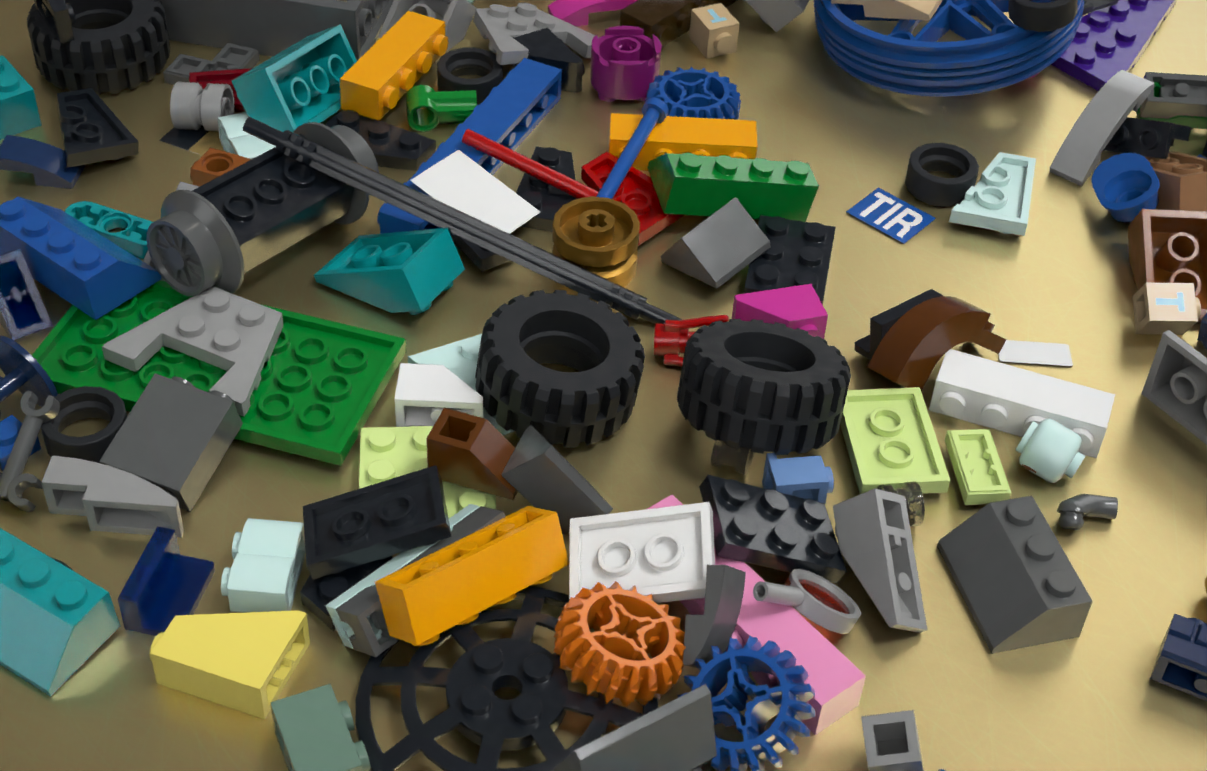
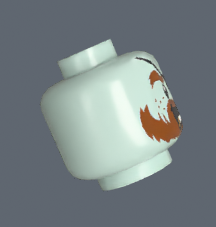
[1016,418,1085,483]

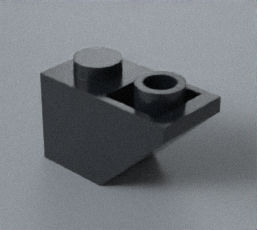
[512,28,585,93]

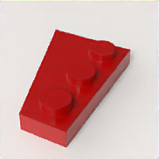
[581,152,684,246]

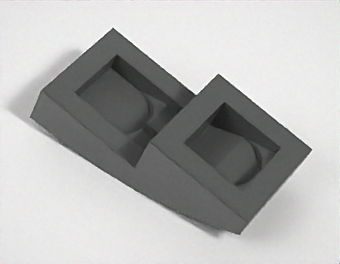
[683,565,746,668]

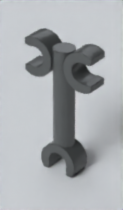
[0,390,60,512]

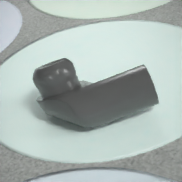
[1057,494,1118,530]

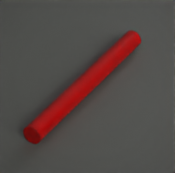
[462,129,599,199]

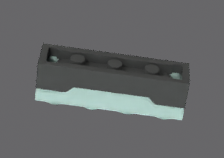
[325,504,506,657]

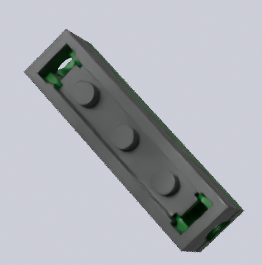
[1136,72,1207,129]

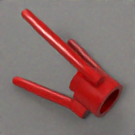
[654,315,729,367]

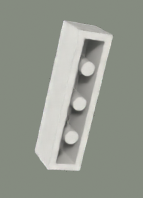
[929,349,1115,458]

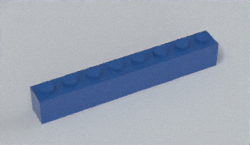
[377,58,562,234]

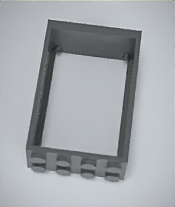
[161,0,394,61]

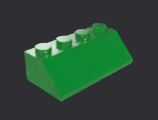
[647,153,819,222]

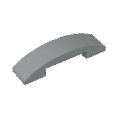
[1049,70,1155,186]

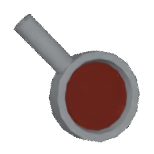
[753,569,862,634]

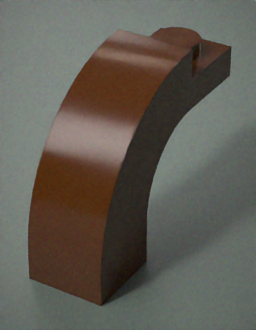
[867,296,1006,392]

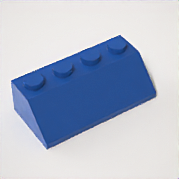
[0,196,162,320]

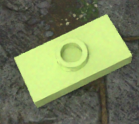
[945,429,1011,505]

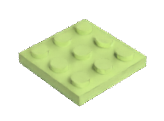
[359,424,496,518]

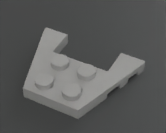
[473,3,600,65]
[102,286,284,416]

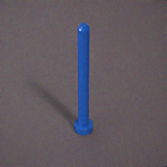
[596,98,669,199]

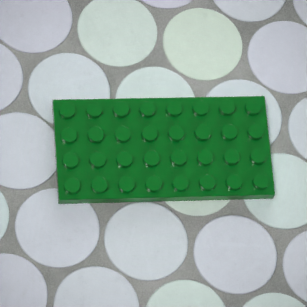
[32,280,407,466]

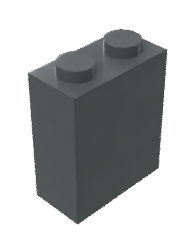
[99,373,243,512]

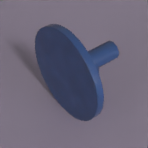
[0,336,58,407]

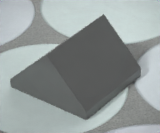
[661,197,771,288]
[501,425,613,535]

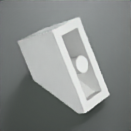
[394,363,483,427]

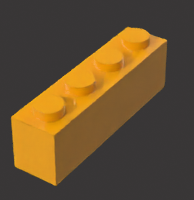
[340,11,448,121]
[609,113,758,171]
[375,506,569,646]

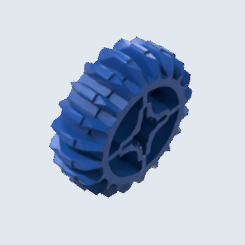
[645,66,741,120]
[677,636,816,771]

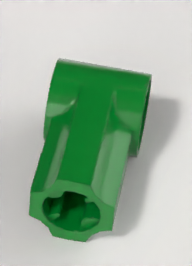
[406,85,477,132]

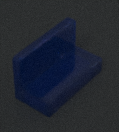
[117,526,215,636]

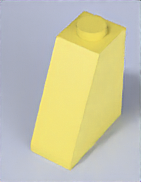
[149,610,310,719]

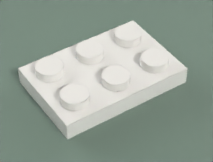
[569,502,715,603]

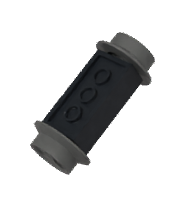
[146,122,379,296]

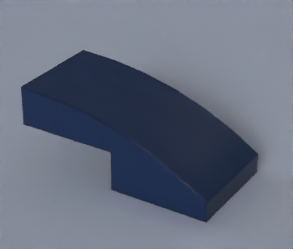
[0,135,85,189]

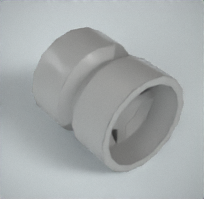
[170,82,234,132]

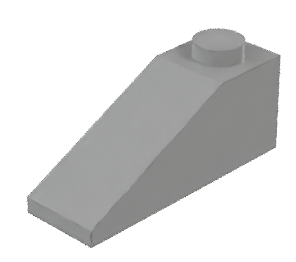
[833,488,927,633]

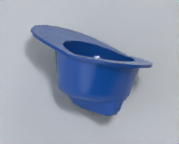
[1091,153,1160,223]

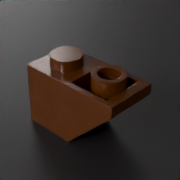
[426,408,518,500]

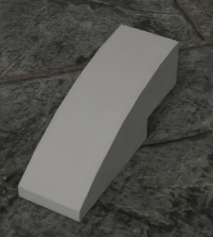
[41,455,184,537]

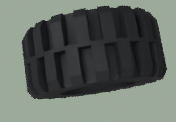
[27,0,171,95]
[475,290,645,448]
[677,319,851,455]

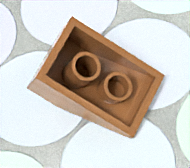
[1145,151,1207,212]

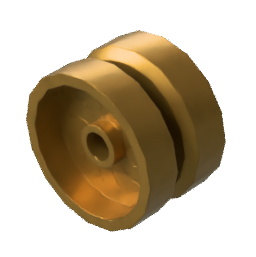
[552,197,640,287]

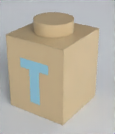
[689,3,740,59]
[1132,282,1201,335]

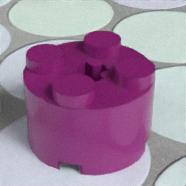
[590,26,662,102]

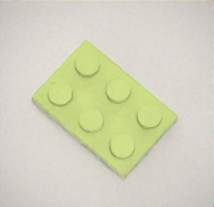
[840,387,950,495]

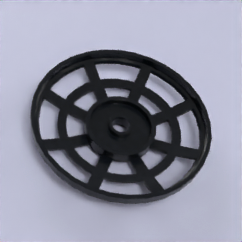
[355,586,658,771]

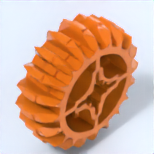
[554,581,686,708]

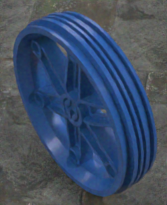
[814,0,1084,97]

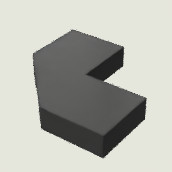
[163,43,260,85]

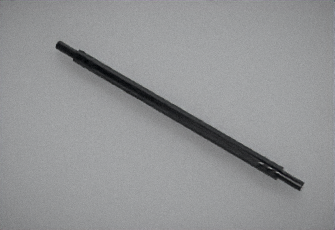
[243,117,682,324]

